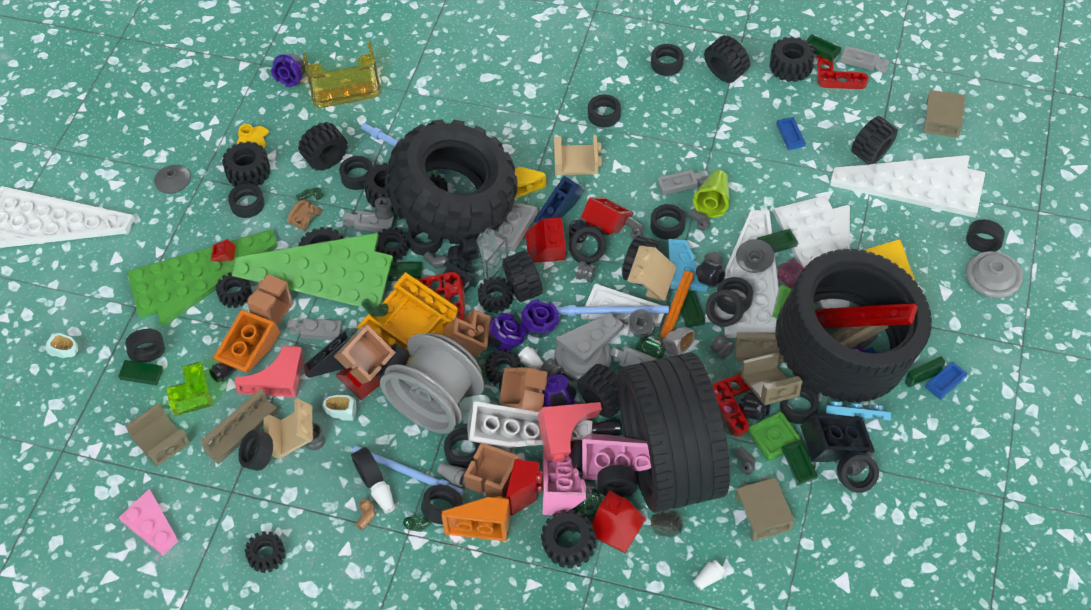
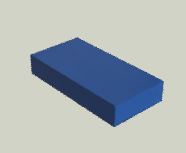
[776,117,805,150]
[925,361,968,400]

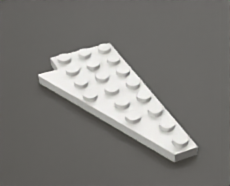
[830,155,985,218]
[705,210,779,338]

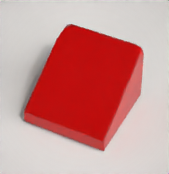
[211,239,236,261]

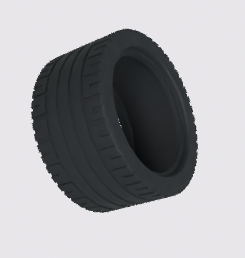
[775,249,932,402]
[618,352,730,513]

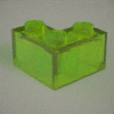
[166,361,214,417]

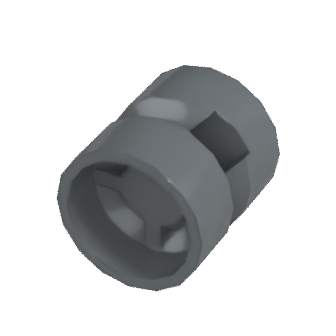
[628,309,655,338]

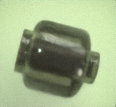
[651,510,683,538]

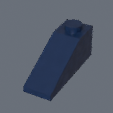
[534,176,585,223]

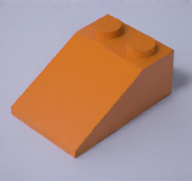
[213,310,281,373]
[442,496,510,542]

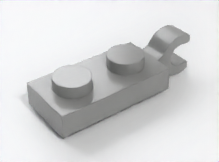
[840,46,890,73]
[658,170,708,196]
[343,211,394,233]
[287,319,342,341]
[610,346,656,367]

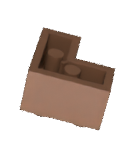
[443,309,491,359]

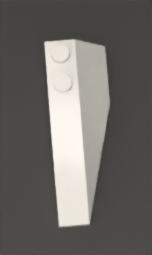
[467,401,592,447]

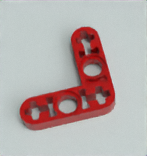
[816,55,869,90]
[416,272,466,320]
[713,373,751,437]

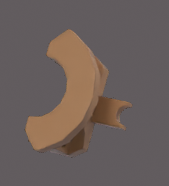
[287,199,322,232]

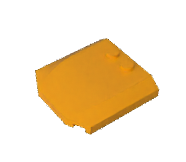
[356,272,458,362]

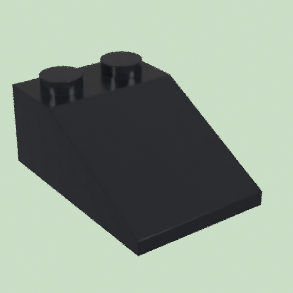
[303,328,354,378]
[800,414,875,462]

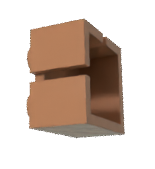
[247,274,293,327]
[334,324,396,384]
[499,368,547,412]
[464,443,519,499]

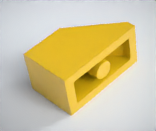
[515,167,546,199]

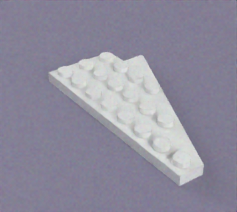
[0,186,135,248]
[774,195,850,309]

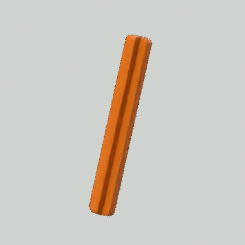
[660,271,694,339]

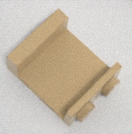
[554,135,602,176]
[627,246,677,302]
[264,398,313,459]

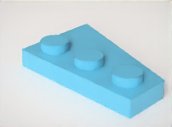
[667,239,708,292]
[825,401,891,420]

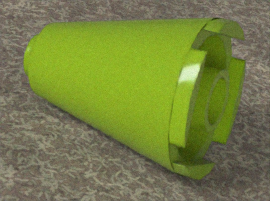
[693,170,730,218]

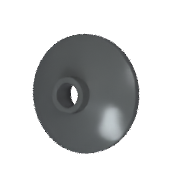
[154,165,191,194]
[736,239,774,273]

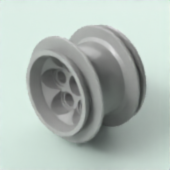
[380,333,484,434]

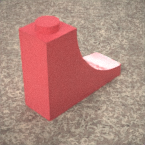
[234,346,304,398]
[537,402,602,463]

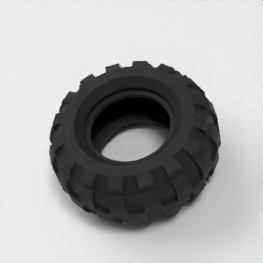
[385,119,518,244]

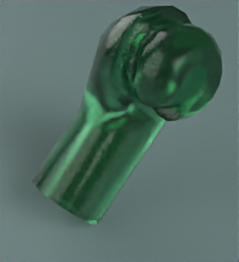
[296,187,324,201]
[361,299,389,317]
[403,516,433,532]

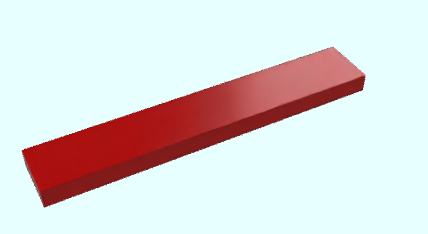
[815,303,918,328]

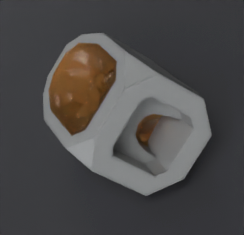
[661,327,695,356]

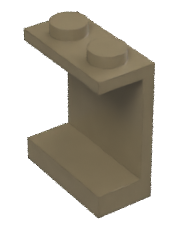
[923,90,965,138]
[740,352,802,405]
[125,403,190,467]
[735,477,794,541]

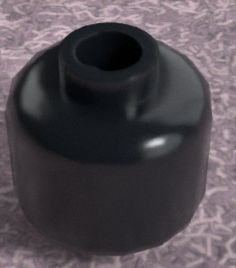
[696,260,726,287]
[739,393,770,420]

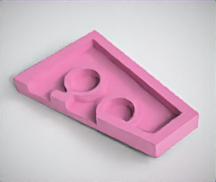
[119,489,178,556]

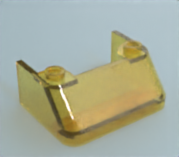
[303,41,381,108]

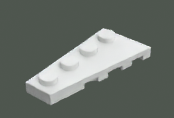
[581,284,665,327]

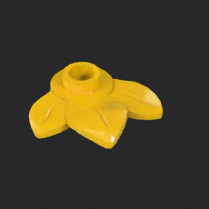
[237,124,269,148]

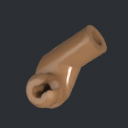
[355,498,375,530]

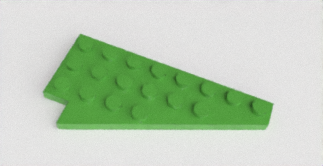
[127,229,278,327]
[232,233,393,311]

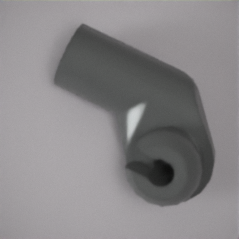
[688,209,710,231]
[625,217,644,239]
[424,251,452,269]
[735,447,755,475]

